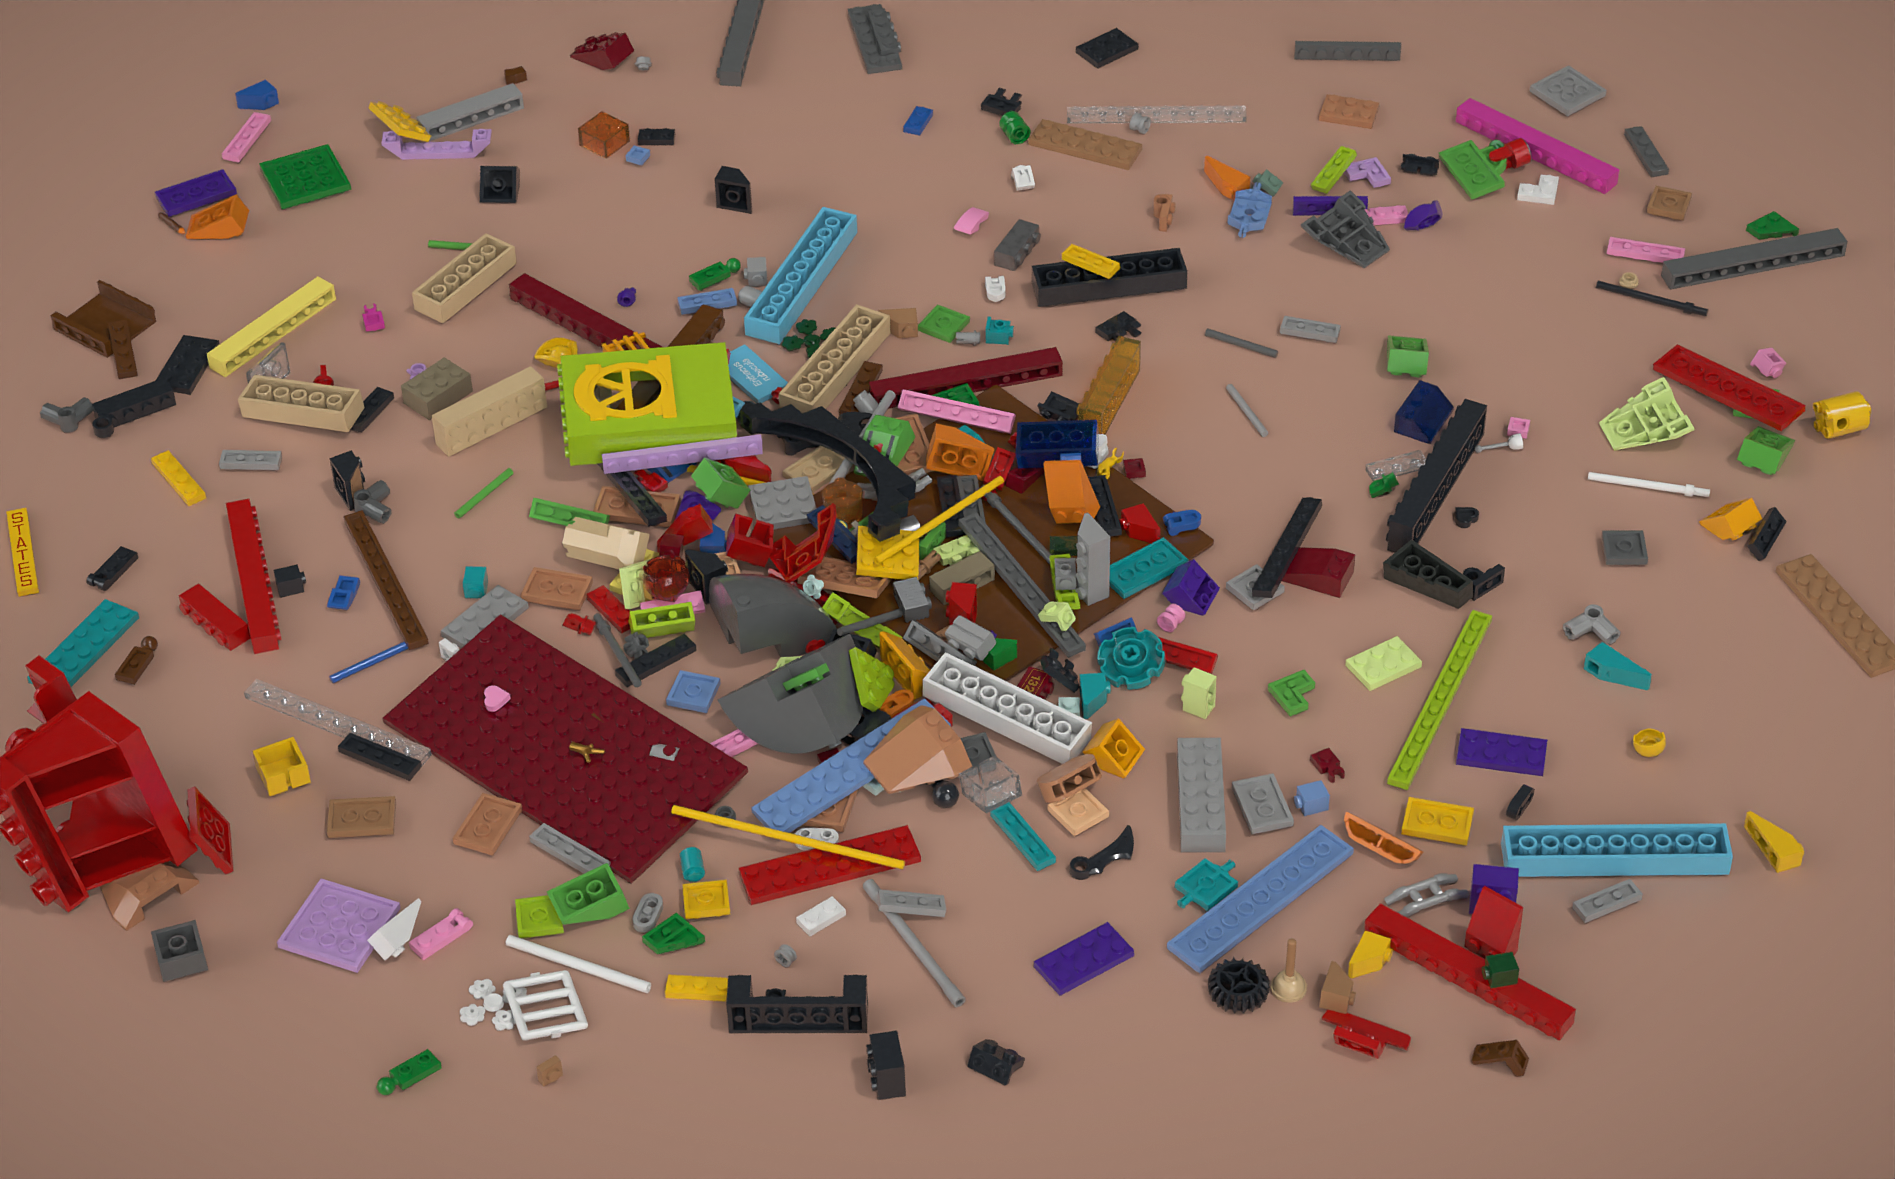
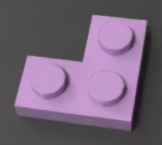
[1344,157,1391,188]

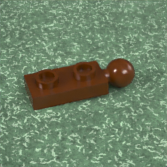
[115,636,158,685]

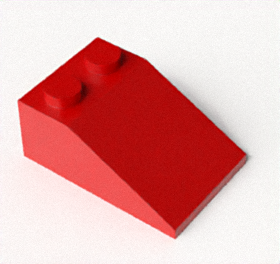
[1464,886,1524,958]

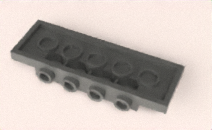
[848,4,902,74]

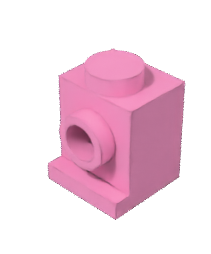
[1750,348,1786,378]

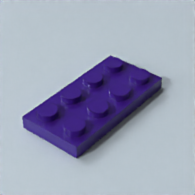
[155,169,237,217]
[1456,728,1548,777]
[1034,922,1134,996]

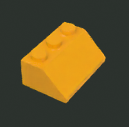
[879,631,931,700]

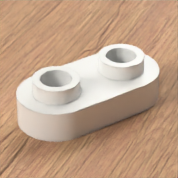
[795,828,839,850]

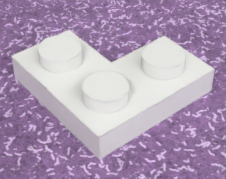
[1517,175,1559,205]

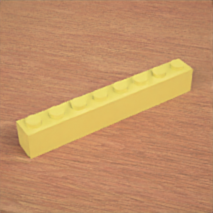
[207,276,336,377]

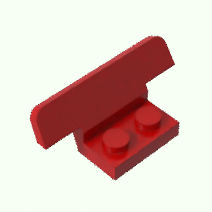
[1322,1010,1411,1059]

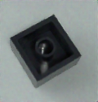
[866,1030,906,1100]

